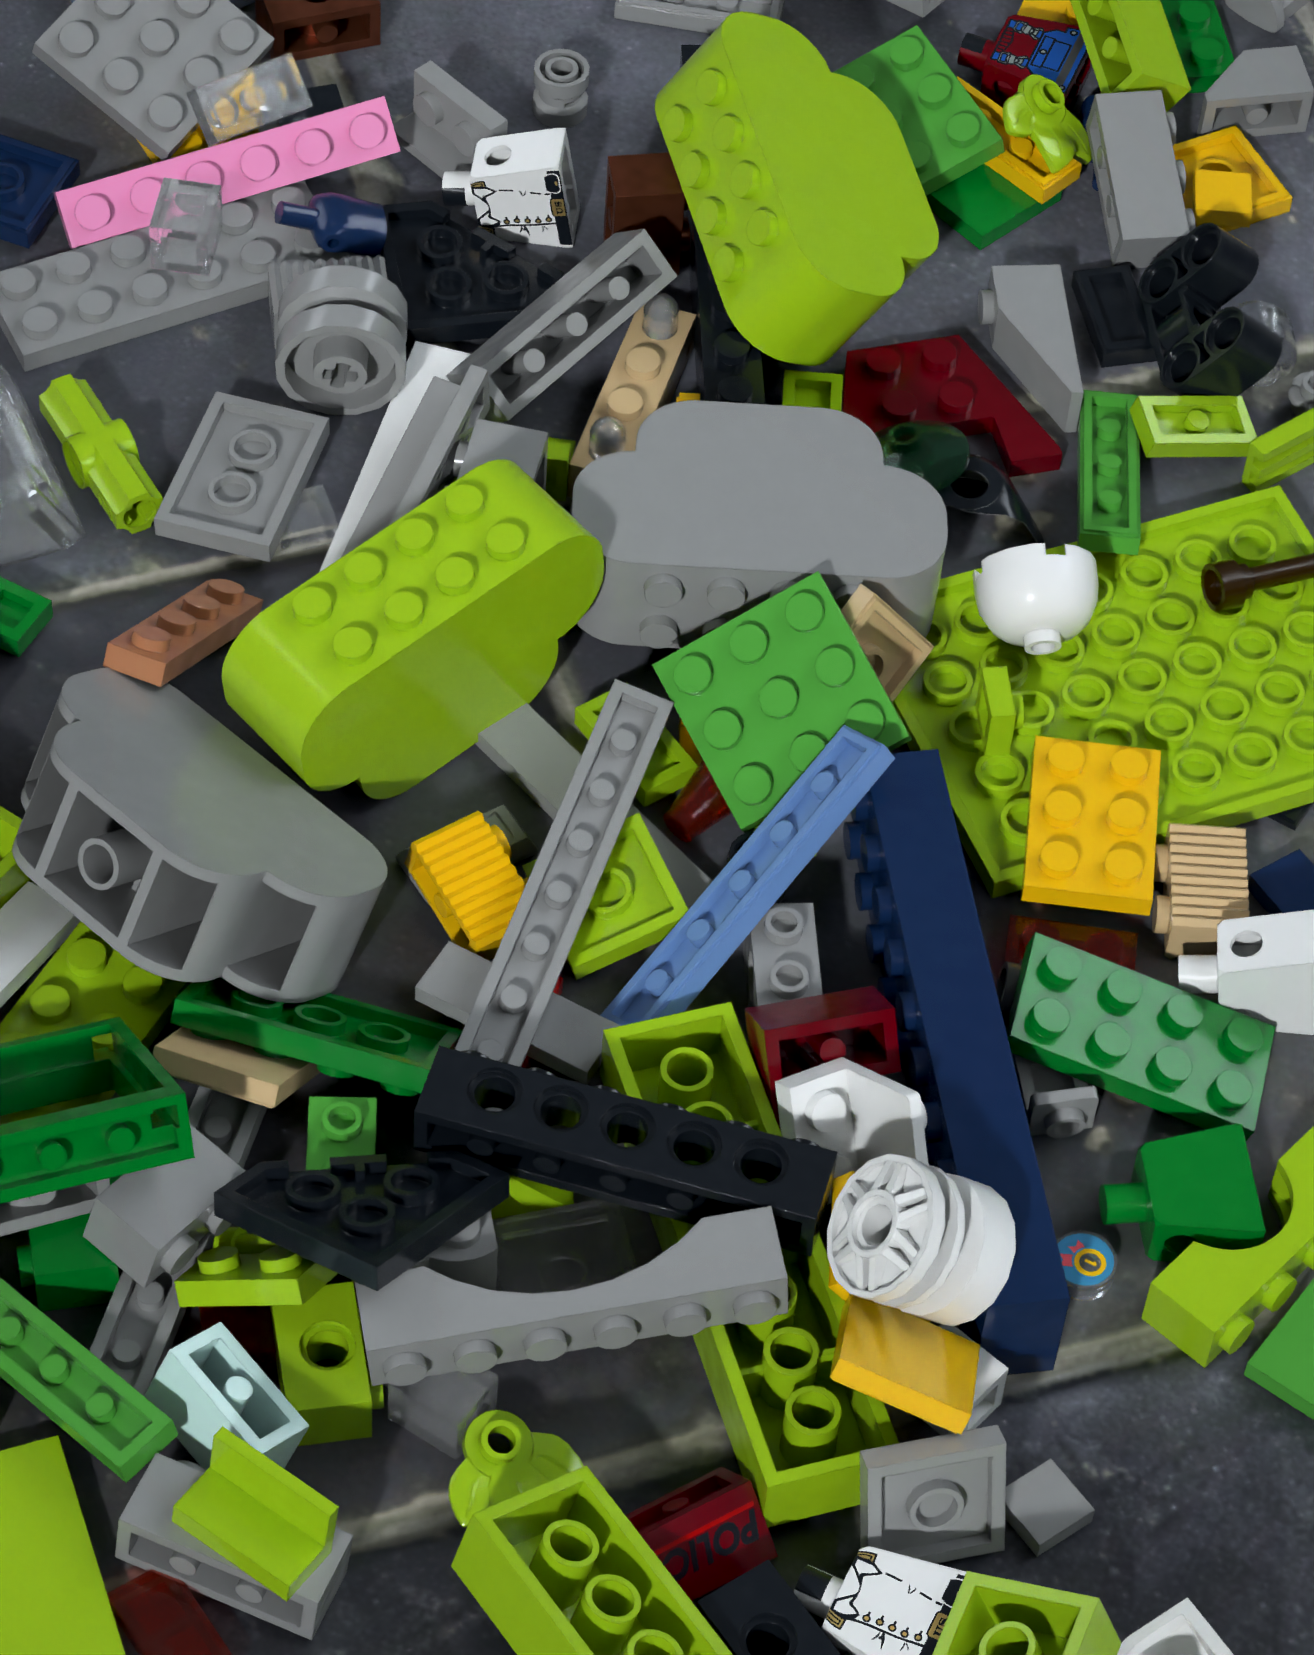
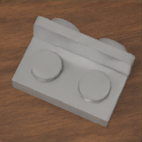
[393,60,508,179]

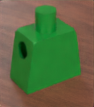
[1099,1123,1266,1262]

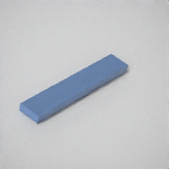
[600,725,895,1026]

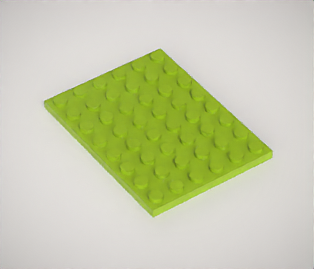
[892,485,1314,898]

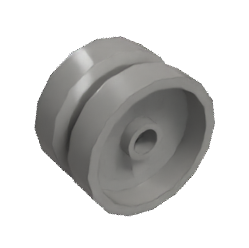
[275,265,408,415]

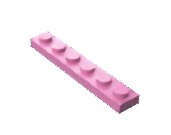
[53,96,401,249]

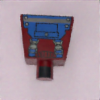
[957,14,1092,112]

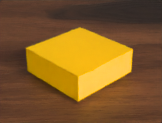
[1192,169,1252,228]

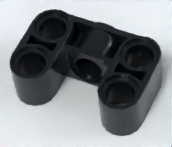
[1138,223,1282,396]

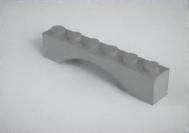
[354,1206,788,1386]

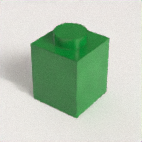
[16,1213,119,1312]

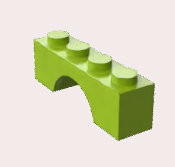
[1141,1126,1314,1368]

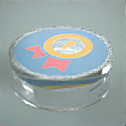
[1057,1231,1118,1301]

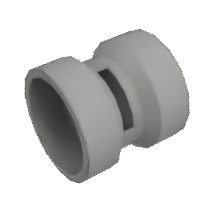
[532,49,590,128]

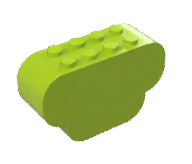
[655,11,939,366]
[221,459,604,799]

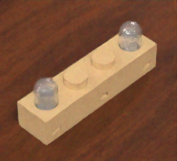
[567,293,696,497]

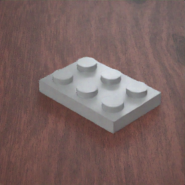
[154,391,330,562]

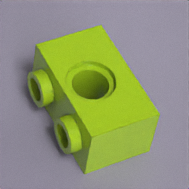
[270,1281,384,1446]

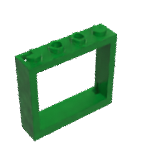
[0,1017,195,1204]

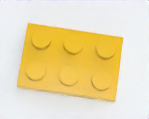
[1021,735,1161,916]

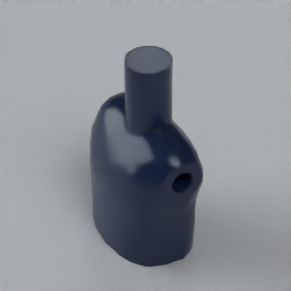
[275,192,387,257]

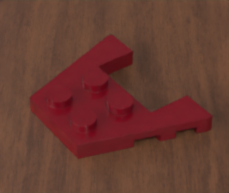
[842,334,1062,477]

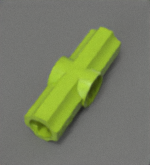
[39,374,163,534]

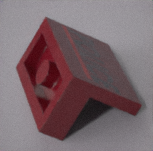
[625,1467,778,1601]

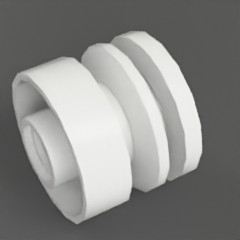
[827,1153,1016,1326]

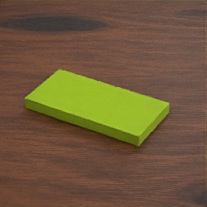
[0,1435,126,1655]

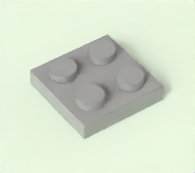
[860,1425,1006,1564]

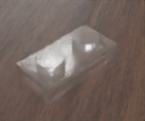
[186,52,313,147]

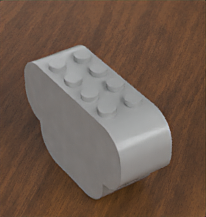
[571,400,948,649]
[12,667,388,1003]

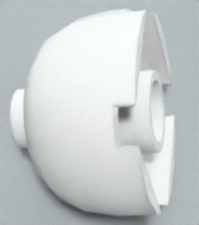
[972,543,1099,655]

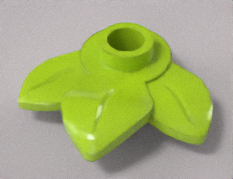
[1002,74,1092,174]
[448,1410,583,1528]

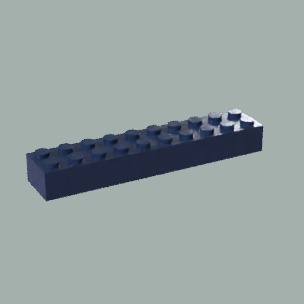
[843,749,1070,1375]

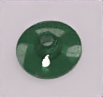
[875,420,970,491]

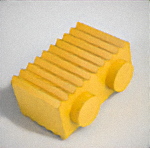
[404,811,529,960]

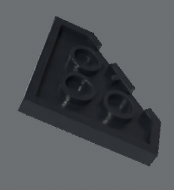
[380,201,564,346]
[214,1150,510,1291]

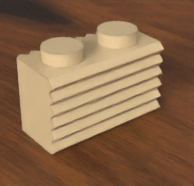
[1152,823,1250,960]

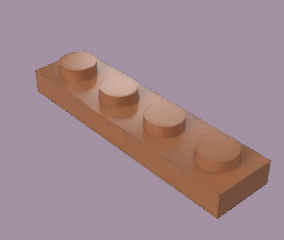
[103,579,263,687]

